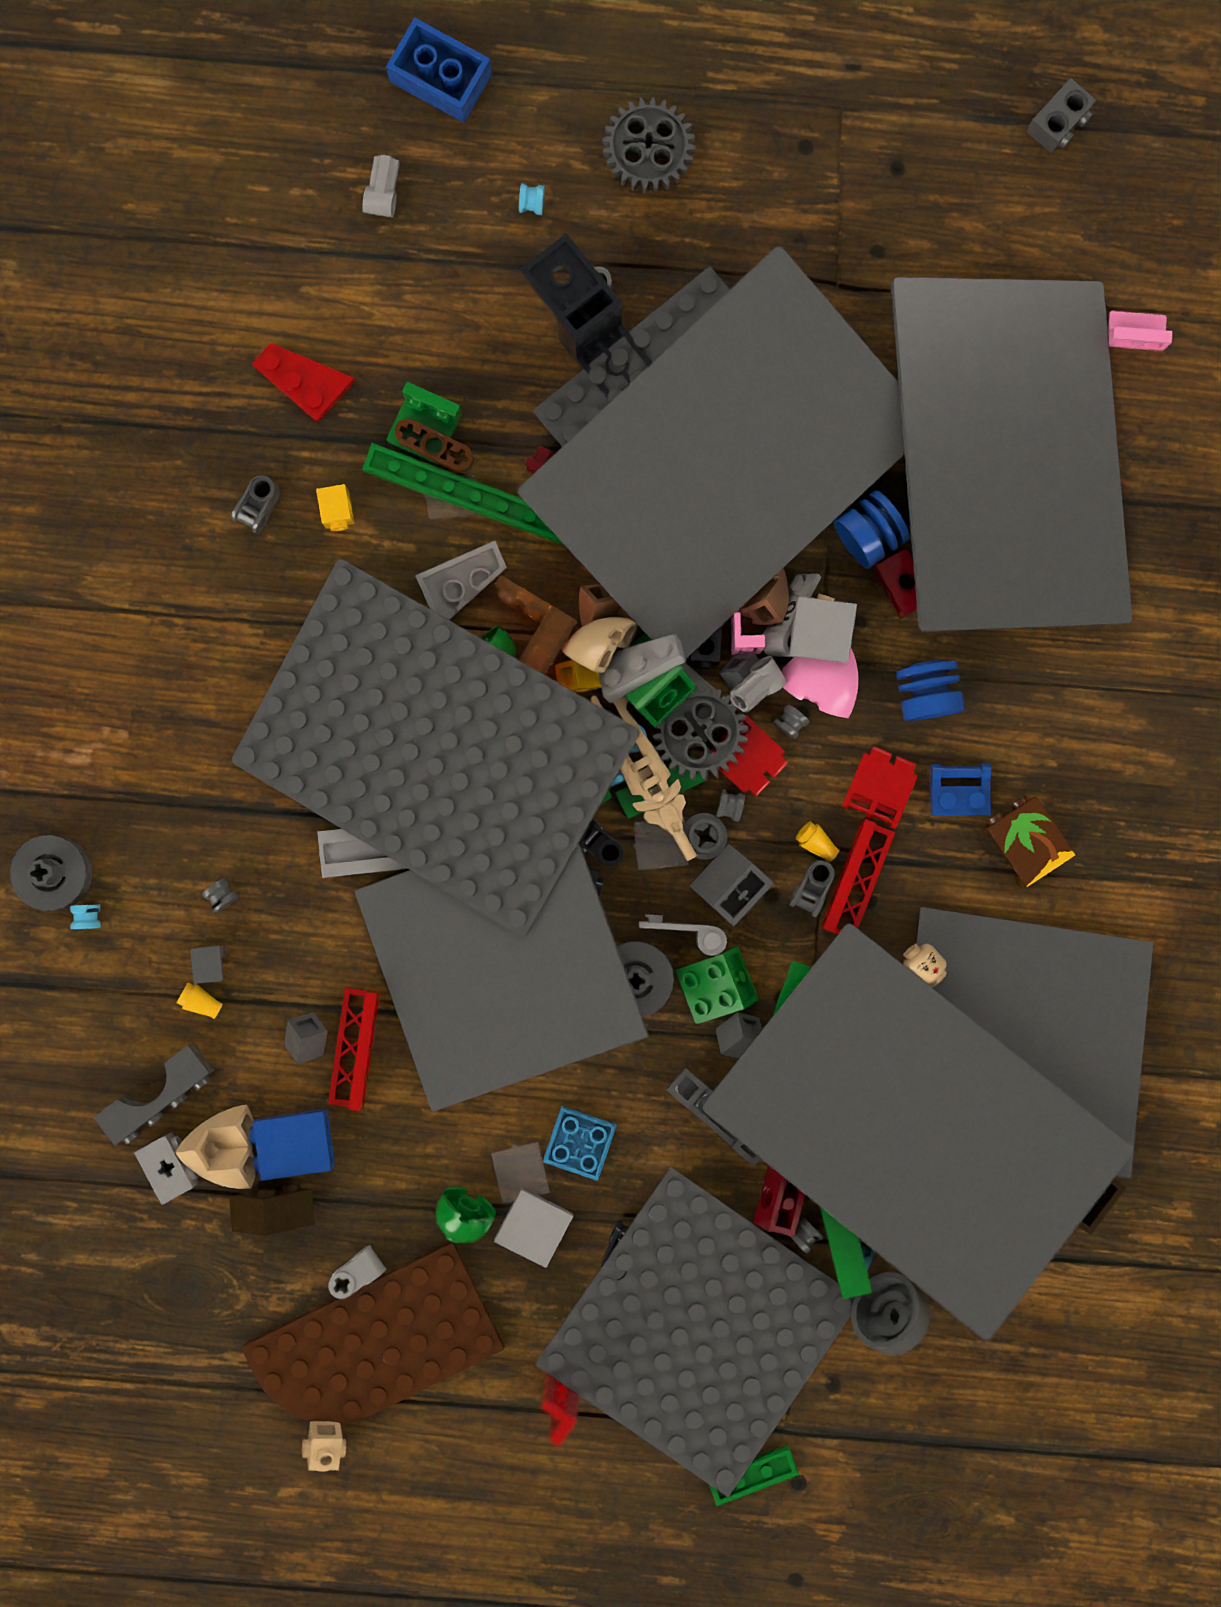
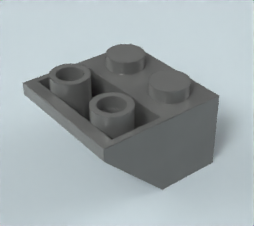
[689,844,774,926]

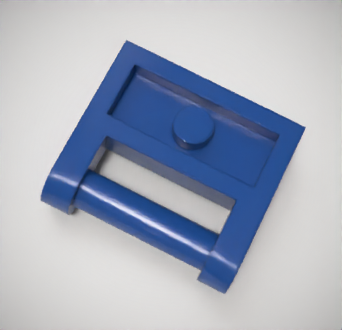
[930,763,991,816]

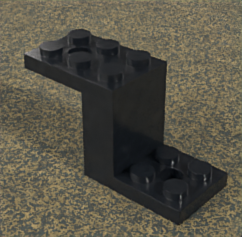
[520,233,652,397]

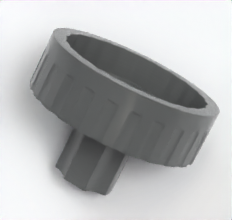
[10,835,92,911]
[617,941,674,1017]
[851,1272,931,1356]

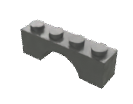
[93,1043,215,1146]

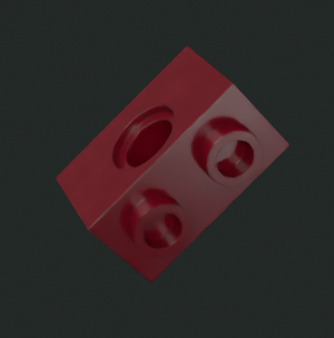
[872,548,917,620]
[753,1166,805,1237]

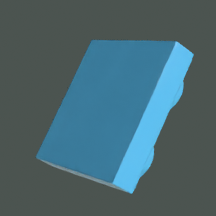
[543,1105,617,1181]

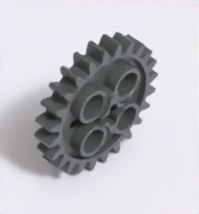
[602,97,695,194]
[653,686,749,781]

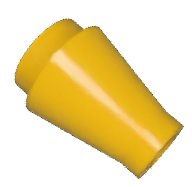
[796,821,840,863]
[177,982,223,1019]

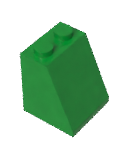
[624,633,697,728]

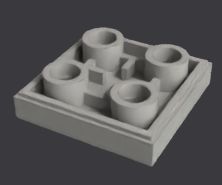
[789,596,857,663]
[494,1187,574,1268]

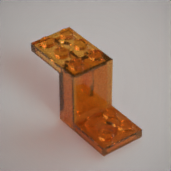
[495,576,578,677]

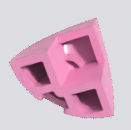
[781,647,858,718]

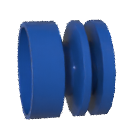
[833,490,910,569]
[896,660,966,721]

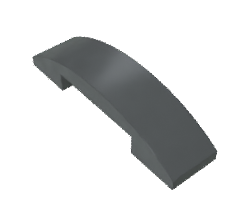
[666,1067,761,1166]

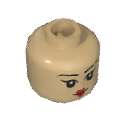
[903,944,947,987]

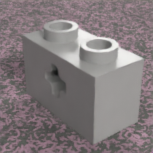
[134,1132,199,1205]

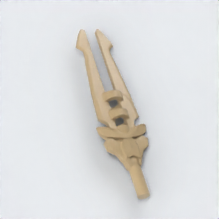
[591,695,697,861]

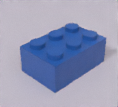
[386,17,492,123]

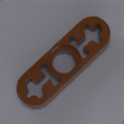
[395,419,474,473]

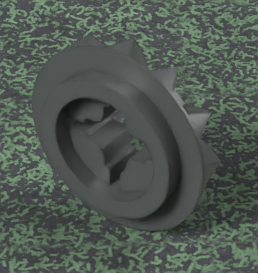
[683,813,727,860]

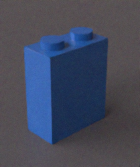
[250,1108,335,1181]

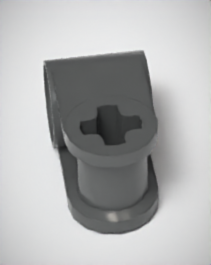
[231,475,280,534]
[789,860,835,918]

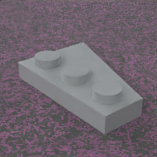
[415,541,507,620]
[599,634,685,703]

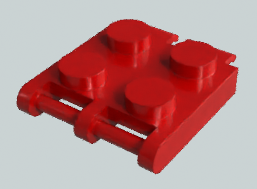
[703,712,788,797]
[841,746,918,829]

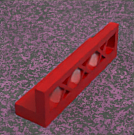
[820,819,895,935]
[328,987,380,1111]
[541,1373,578,1447]

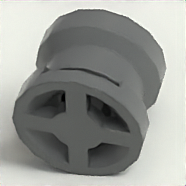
[773,704,810,740]
[716,789,746,822]
[201,878,239,913]
[790,1215,824,1254]

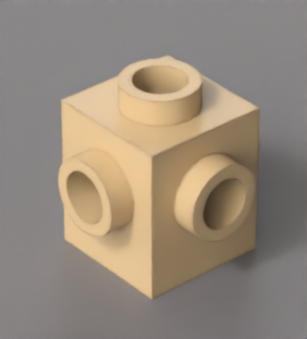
[302,1421,346,1472]

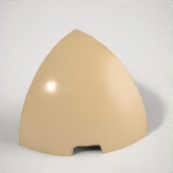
[562,617,638,673]
[175,1105,256,1189]

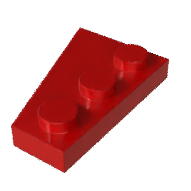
[252,343,356,423]

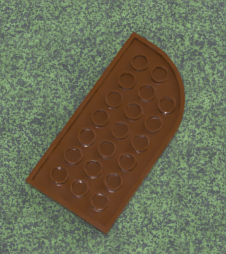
[241,1242,505,1424]

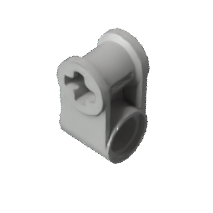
[328,1245,386,1299]

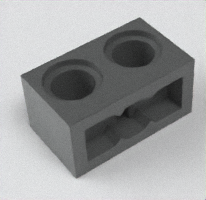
[1026,78,1097,154]

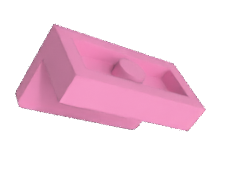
[1107,311,1172,351]
[730,612,765,655]

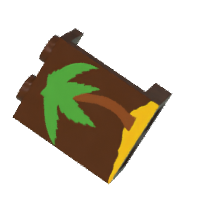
[982,795,1075,887]

